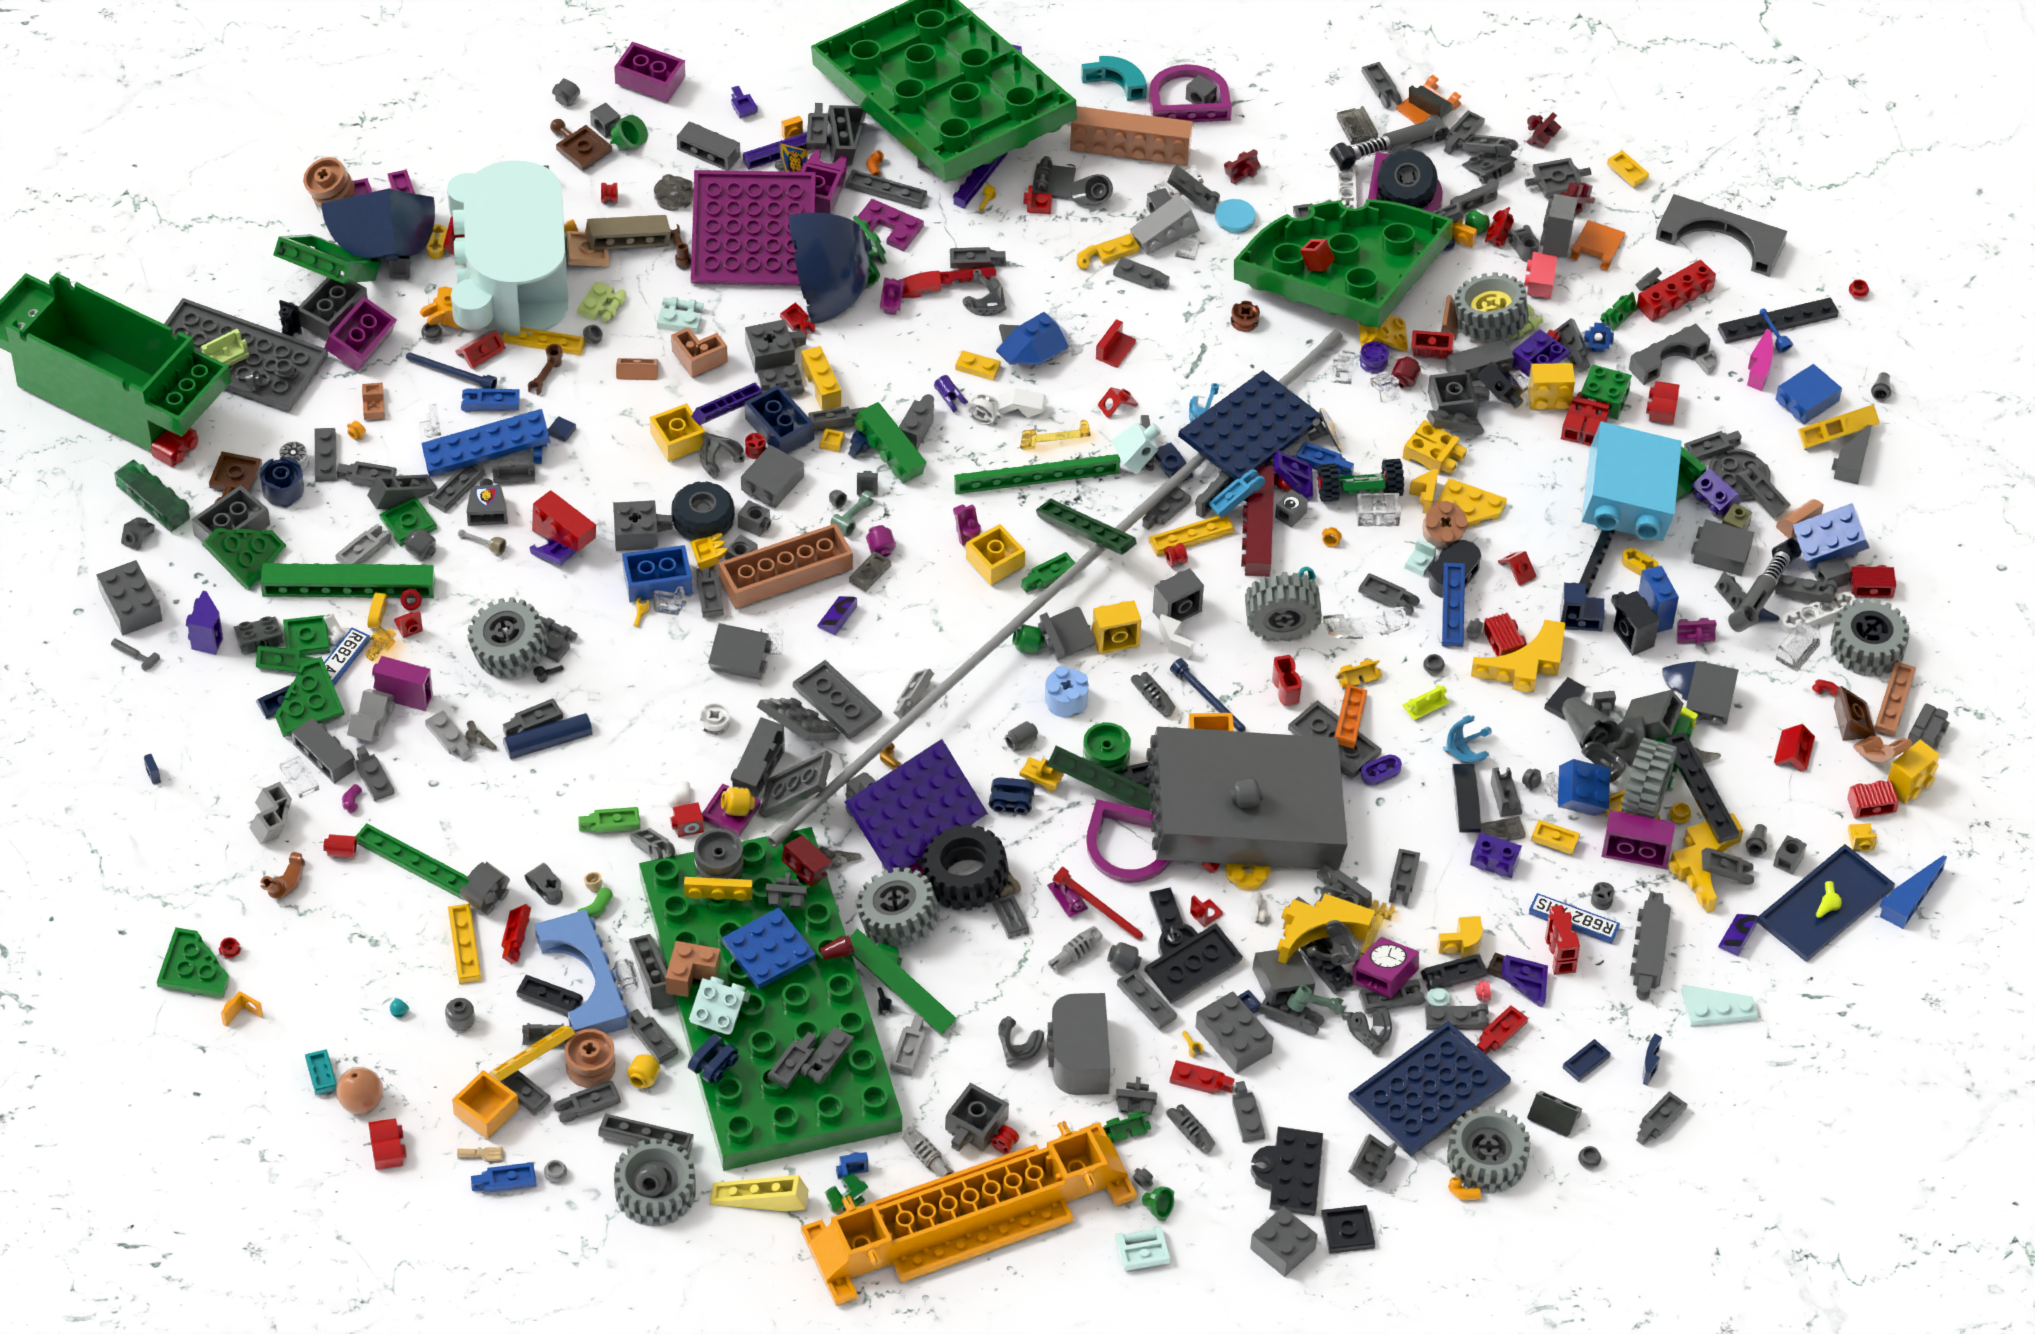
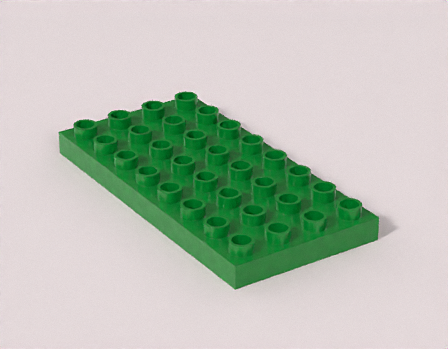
[639,827,902,1171]

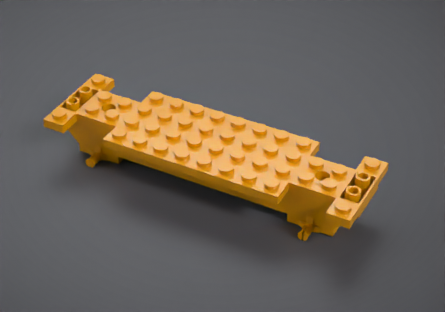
[801,1121,1137,1306]

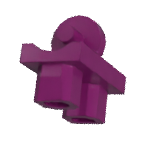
[880,277,904,315]
[953,504,981,546]
[1676,618,1717,646]

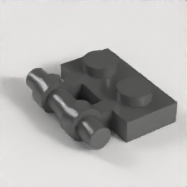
[757,364,805,397]
[540,616,578,663]

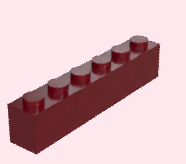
[1241,465,1274,577]

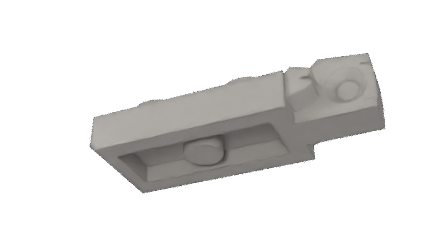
[893,669,934,720]
[425,711,471,761]
[890,1015,926,1075]

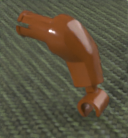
[260,852,305,899]

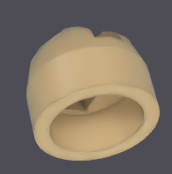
[584,872,603,891]

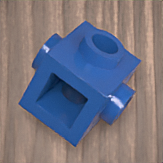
[1584,322,1614,352]

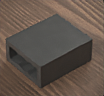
[741,445,804,508]
[1691,519,1755,576]
[708,623,773,680]
[1686,660,1739,725]
[1623,689,1684,740]
[1252,949,1316,1006]

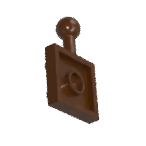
[550,119,612,171]
[209,451,262,503]

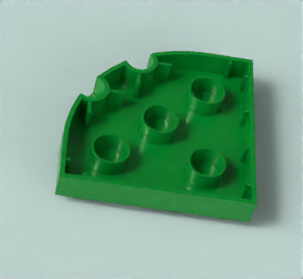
[1234,199,1453,328]

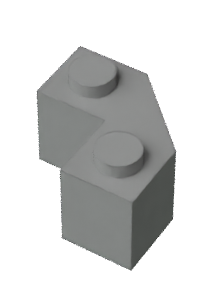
[347,689,395,742]
[249,781,292,845]

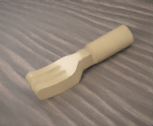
[457,1147,503,1162]

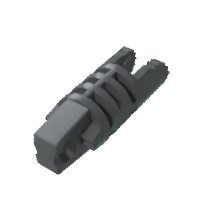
[1130,672,1176,717]
[1166,1104,1215,1154]

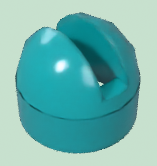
[1298,566,1316,580]
[389,998,410,1018]

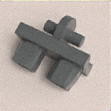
[766,872,808,910]
[1116,1076,1158,1115]

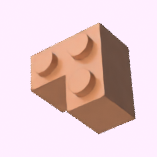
[671,327,728,378]
[665,941,721,997]

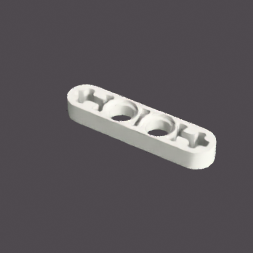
[1336,164,1357,208]
[1781,592,1856,634]

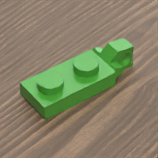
[578,807,640,833]

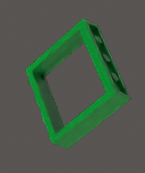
[273,234,381,284]

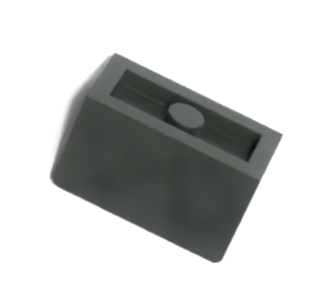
[1409,85,1452,119]
[1527,1091,1583,1136]

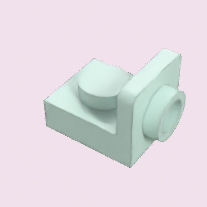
[1404,539,1436,577]

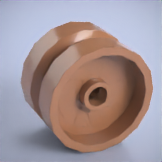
[303,157,355,208]
[565,1029,615,1088]

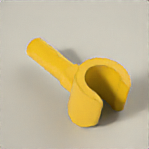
[978,184,996,211]
[633,598,649,627]
[1182,1031,1203,1057]

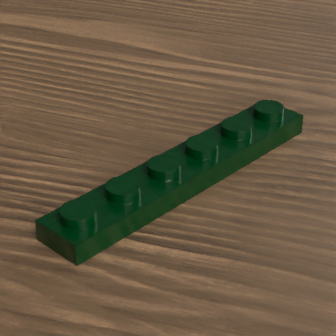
[1036,499,1137,555]
[1047,745,1152,811]

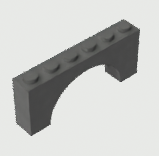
[1655,194,1788,277]

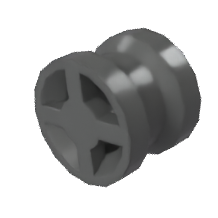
[1591,882,1615,910]

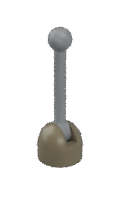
[458,529,507,555]

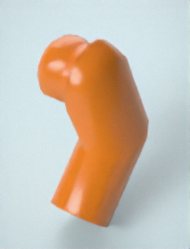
[866,150,884,177]

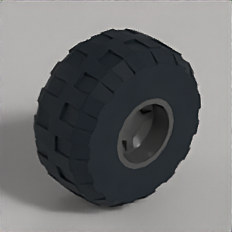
[1378,149,1438,208]
[671,481,735,541]

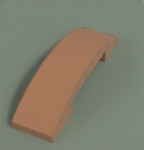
[1853,736,1912,763]

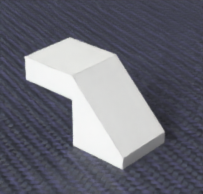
[998,388,1047,418]
[1159,614,1193,660]

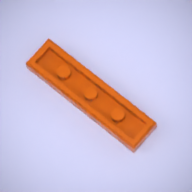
[1334,684,1368,749]

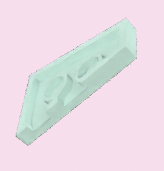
[1681,984,1758,1027]

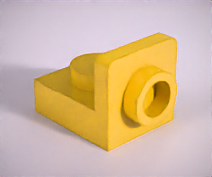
[1848,823,1877,851]

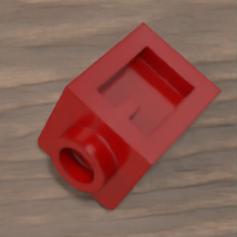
[1023,185,1052,214]

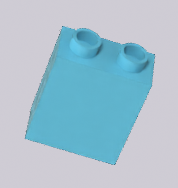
[1581,422,1682,541]

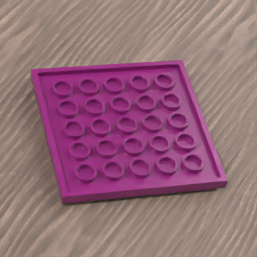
[691,170,816,285]

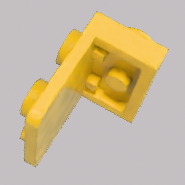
[1358,314,1408,352]

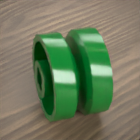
[1083,722,1131,774]

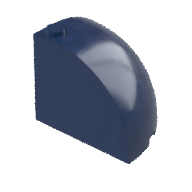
[321,189,435,261]
[788,213,872,324]

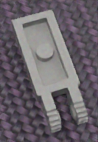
[335,524,392,564]

